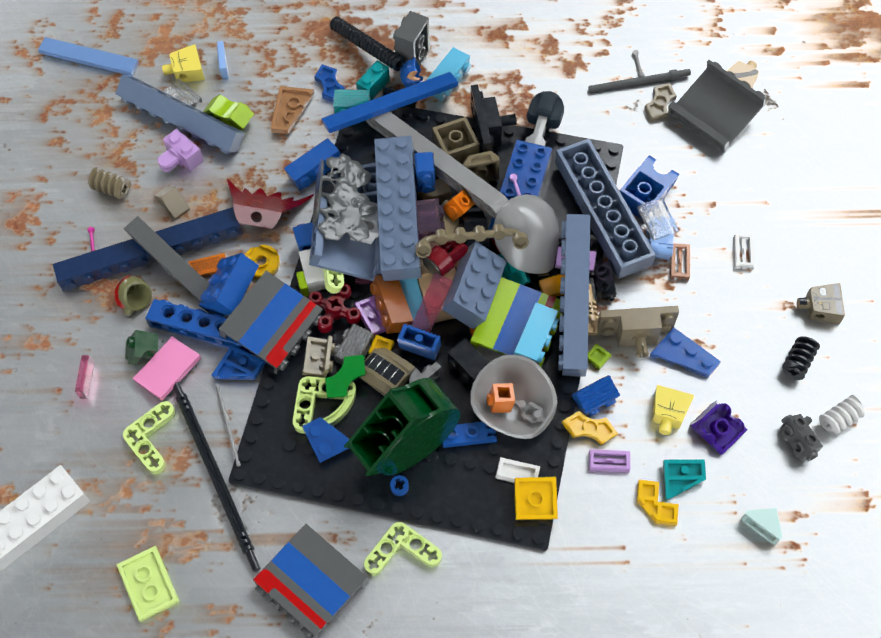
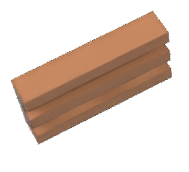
[670,243,690,280]

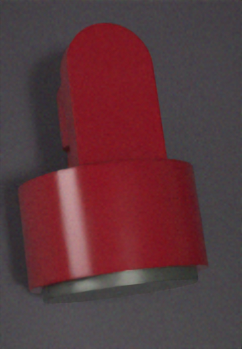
[423,241,468,278]

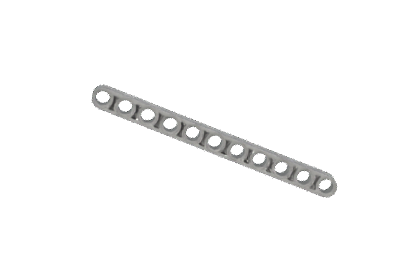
[366,112,508,218]

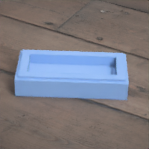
[217,41,229,79]

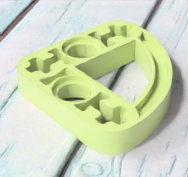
[293,376,356,433]

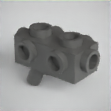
[780,414,823,461]

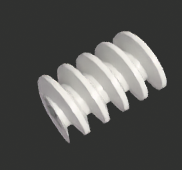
[819,394,865,435]

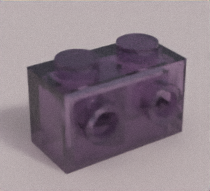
[416,198,446,241]

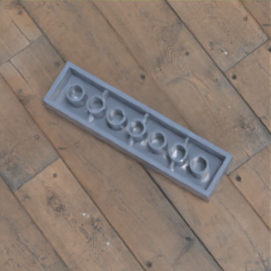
[374,136,422,281]
[555,138,656,279]
[558,214,590,377]

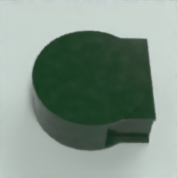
[344,378,461,476]

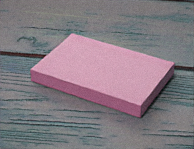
[133,336,201,401]

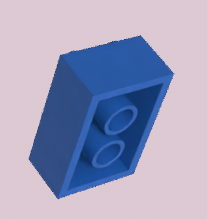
[198,253,259,316]

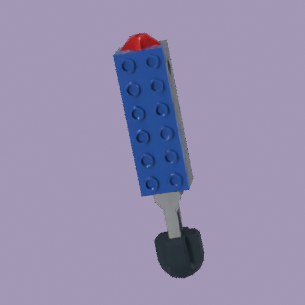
[488,91,564,253]

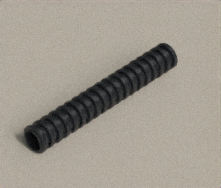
[329,16,405,71]

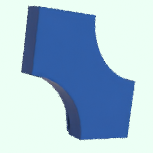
[314,64,345,102]

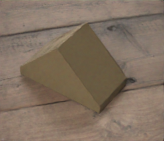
[154,185,190,220]

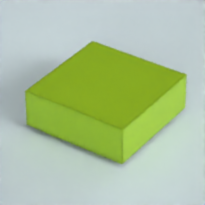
[296,271,309,297]
[588,343,612,370]

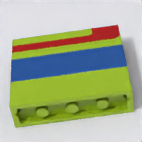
[470,277,563,367]

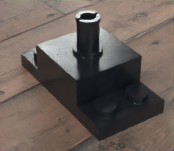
[470,84,517,153]

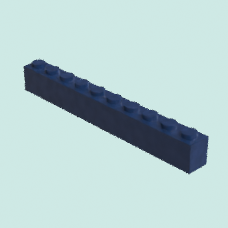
[53,207,242,291]

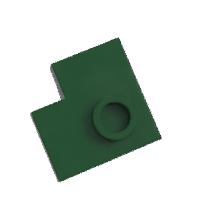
[125,330,158,365]

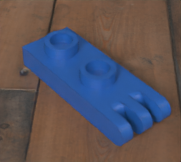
[443,422,497,448]

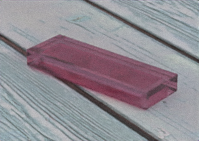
[411,273,453,334]

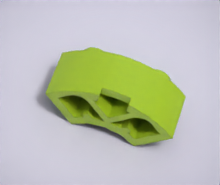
[203,94,254,130]

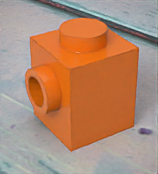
[441,189,475,222]
[486,383,515,413]

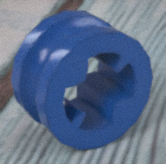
[390,475,409,496]

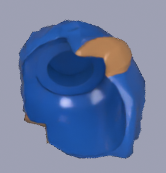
[400,57,423,87]

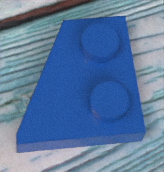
[212,345,265,380]

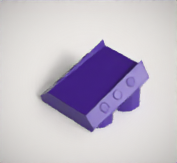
[690,400,748,455]

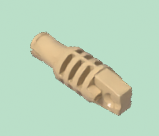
[588,284,598,336]

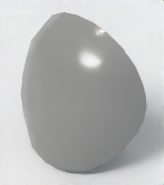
[494,194,559,274]
[471,355,557,439]

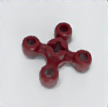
[308,283,361,333]

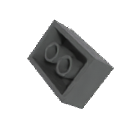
[393,11,430,71]

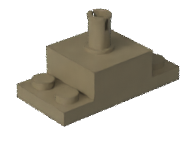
[597,305,679,358]

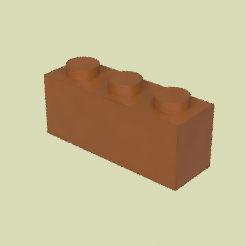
[370,275,413,334]

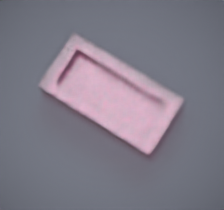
[75,355,95,399]

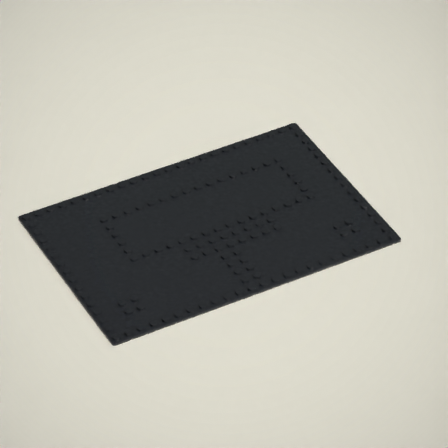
[229,106,624,551]

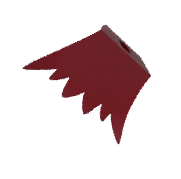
[227,179,314,229]

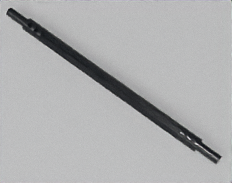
[173,382,261,572]

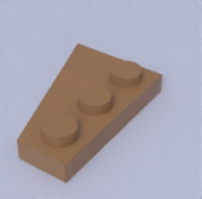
[270,86,315,134]

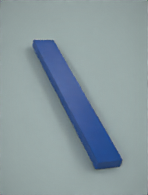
[322,72,458,133]

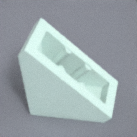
[741,508,782,545]

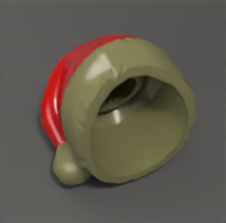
[114,277,152,316]

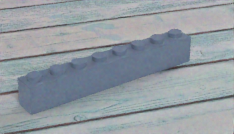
[115,75,245,154]

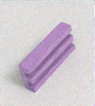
[589,449,631,473]

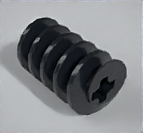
[782,336,820,380]

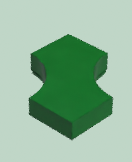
[325,355,366,398]

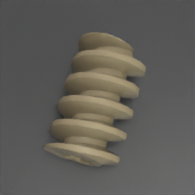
[88,167,131,199]

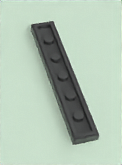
[124,216,209,302]

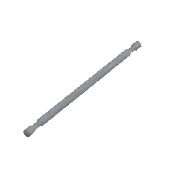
[215,384,241,467]

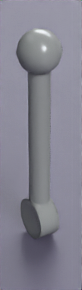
[632,50,645,77]

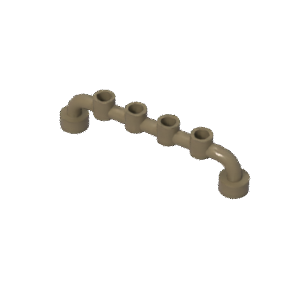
[415,224,529,258]

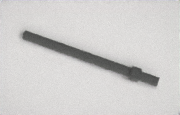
[588,68,691,92]

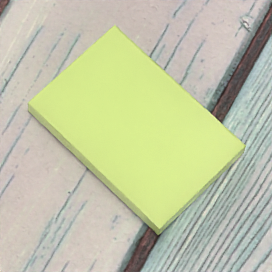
[116,546,180,622]

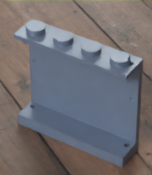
[309,196,382,281]

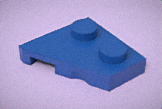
[302,417,349,463]

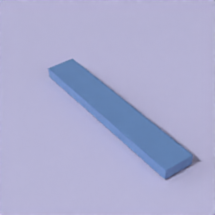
[38,37,139,76]

